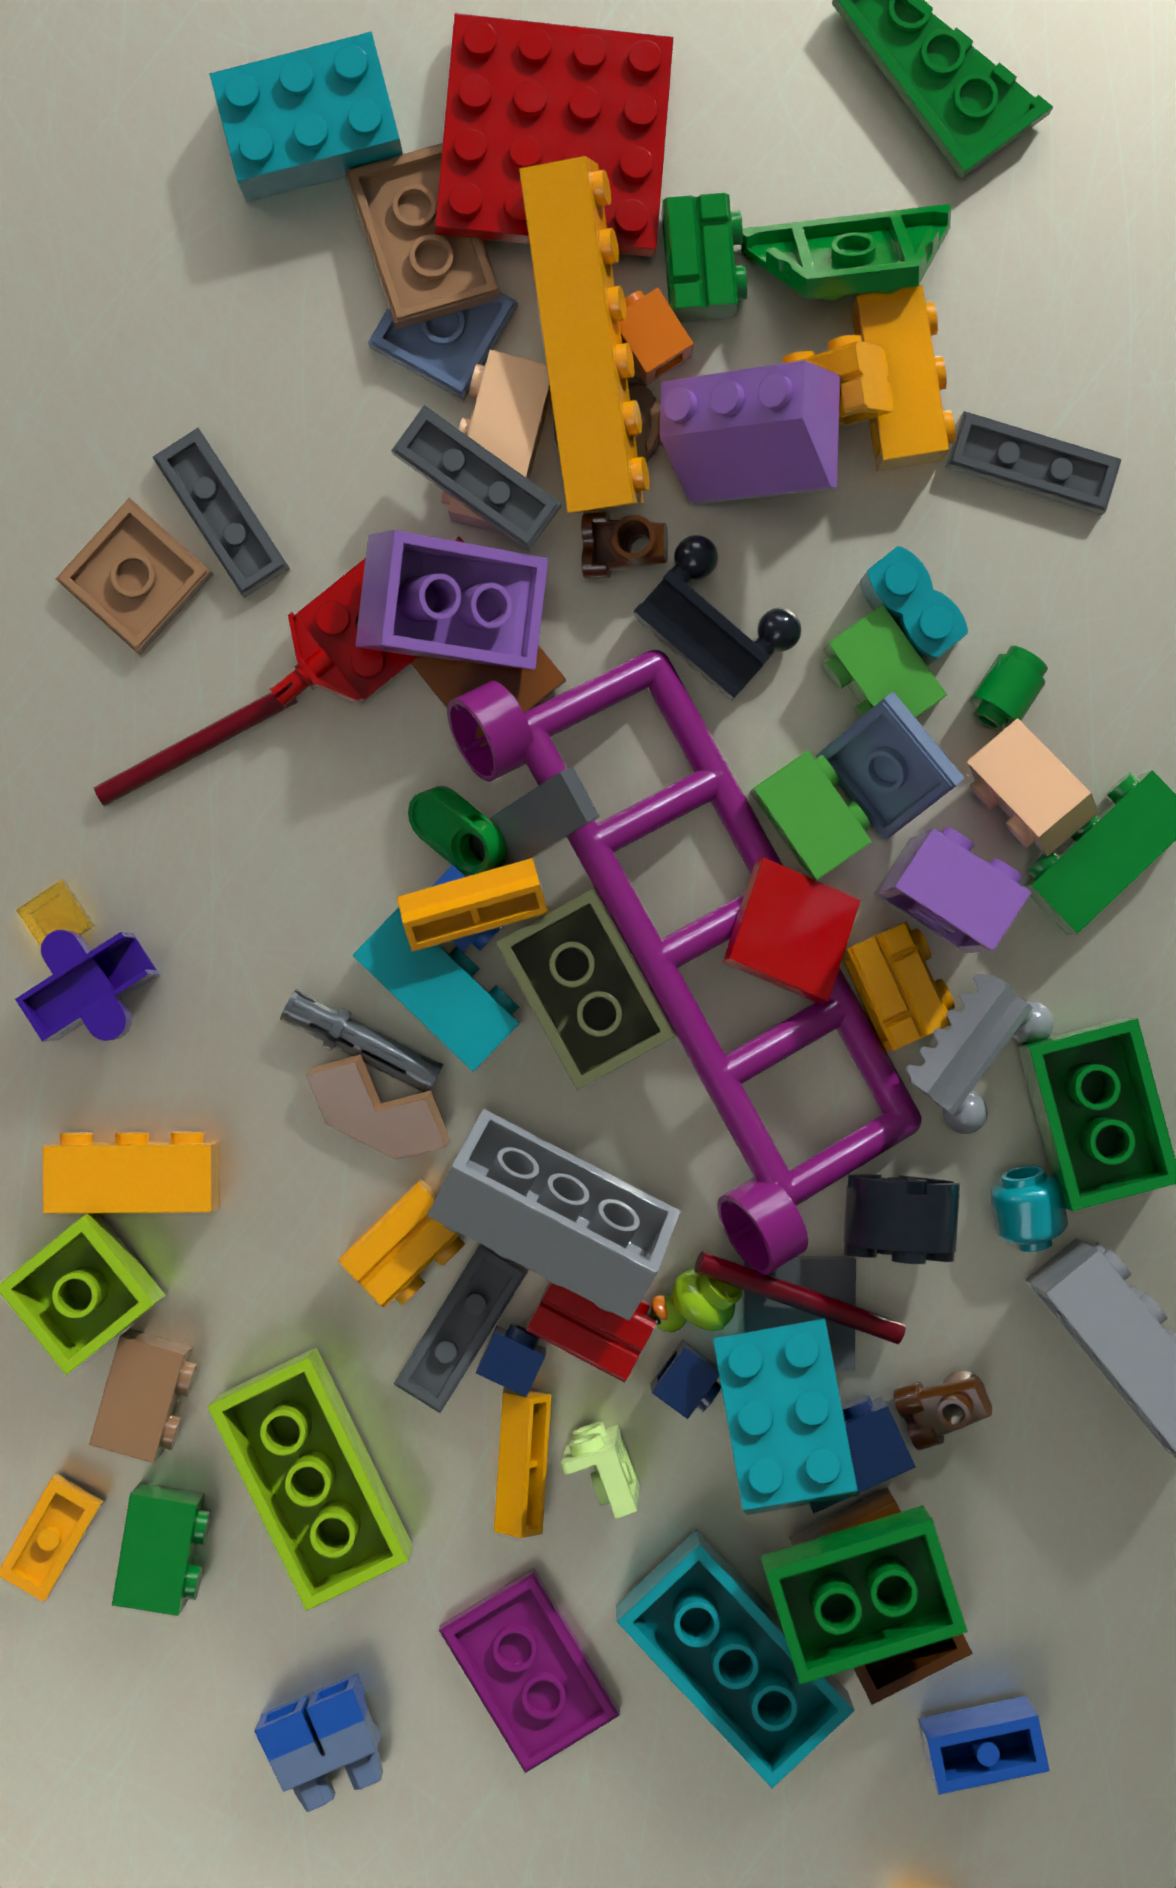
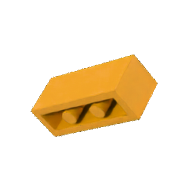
[851,285,955,472]
[43,1131,220,1214]

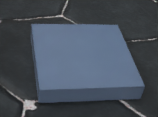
[368,293,518,401]
[816,691,965,841]

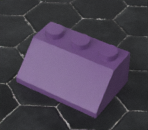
[660,360,840,504]

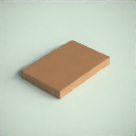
[345,143,501,330]

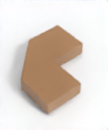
[306,1054,450,1160]

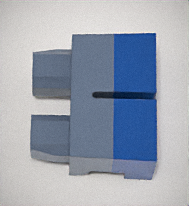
[254,1673,383,1812]

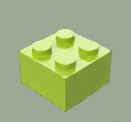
[0,1213,166,1375]

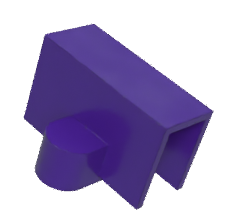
[15,930,160,1042]

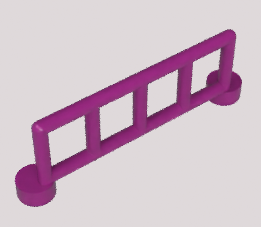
[447,650,922,1275]

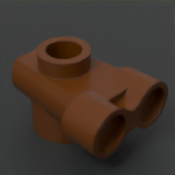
[581,512,668,579]
[893,1371,992,1451]

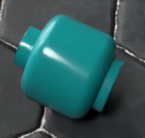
[991,1165,1068,1252]

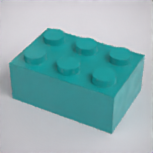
[209,31,403,203]
[713,1319,859,1515]

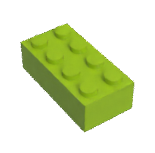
[207,1347,413,1611]

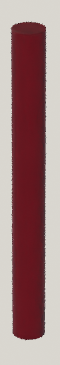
[93,692,298,807]
[694,1251,906,1344]

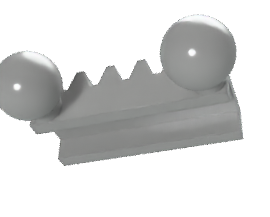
[906,973,1054,1134]

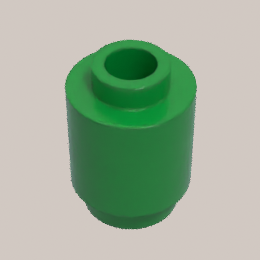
[970,645,1048,731]

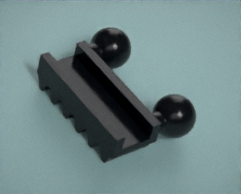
[633,535,802,701]

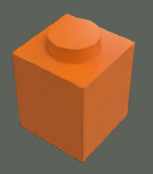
[619,287,694,386]

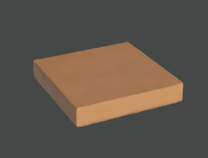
[56,498,213,655]

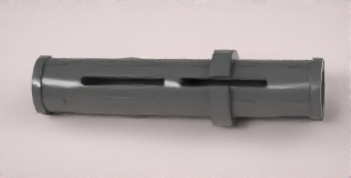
[280,989,444,1092]

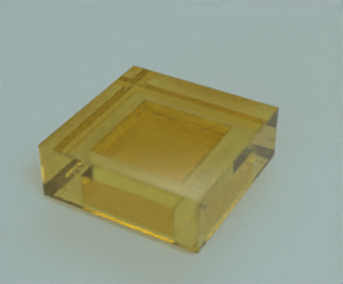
[16,879,96,947]

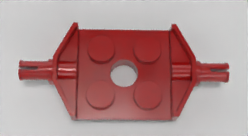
[269,536,465,708]

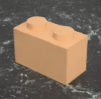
[966,718,1099,856]

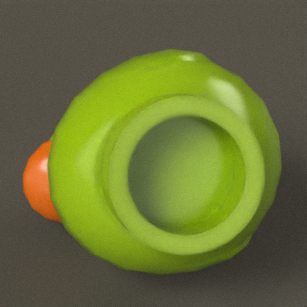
[650,1268,742,1333]

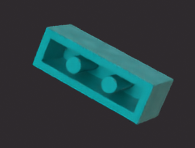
[352,907,521,1072]

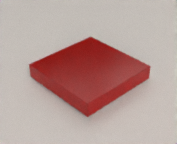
[722,857,861,1004]

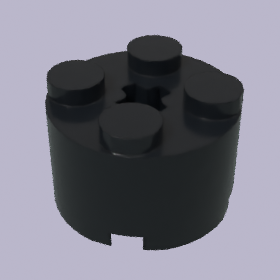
[843,1174,960,1264]

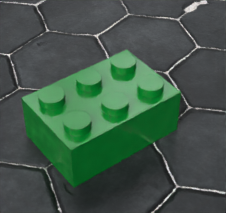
[1017,1017,1176,1211]
[760,1505,968,1685]

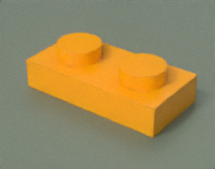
[0,1473,104,1602]

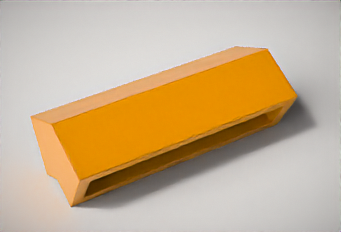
[396,858,548,952]
[494,1387,552,1538]

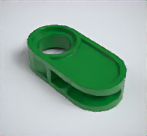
[408,786,507,876]

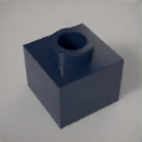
[476,1323,546,1397]
[650,1339,721,1419]

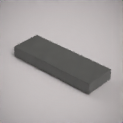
[391,405,562,552]
[945,411,1122,515]
[152,428,290,598]
[469,766,600,869]
[394,1244,528,1413]

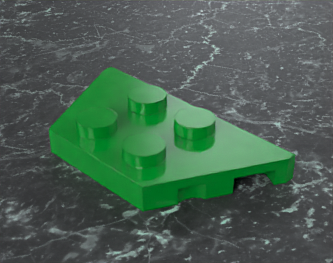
[740,204,951,300]

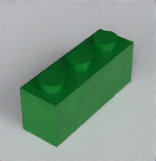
[1023,770,1176,935]

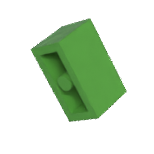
[823,604,947,718]
[750,750,872,880]

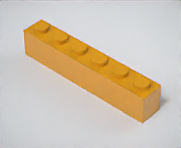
[519,156,650,514]

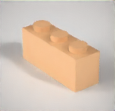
[441,349,551,535]

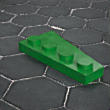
[832,0,1053,179]

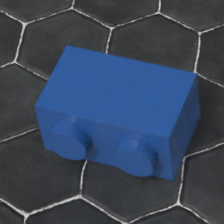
[918,1696,1050,1795]

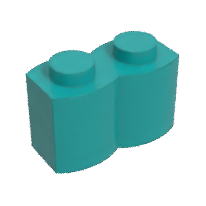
[860,546,968,666]

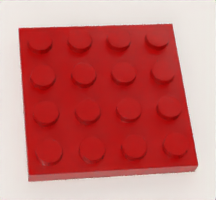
[435,13,674,257]

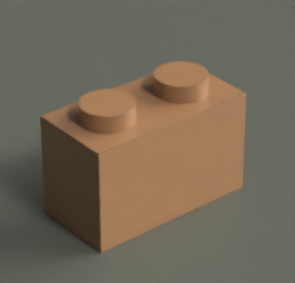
[89,1329,197,1463]

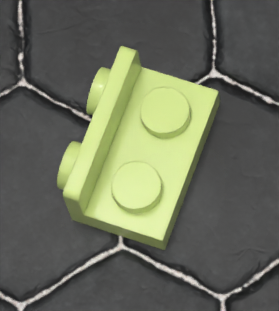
[560,1422,640,1519]

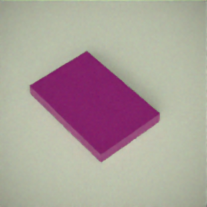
[439,1568,620,1773]

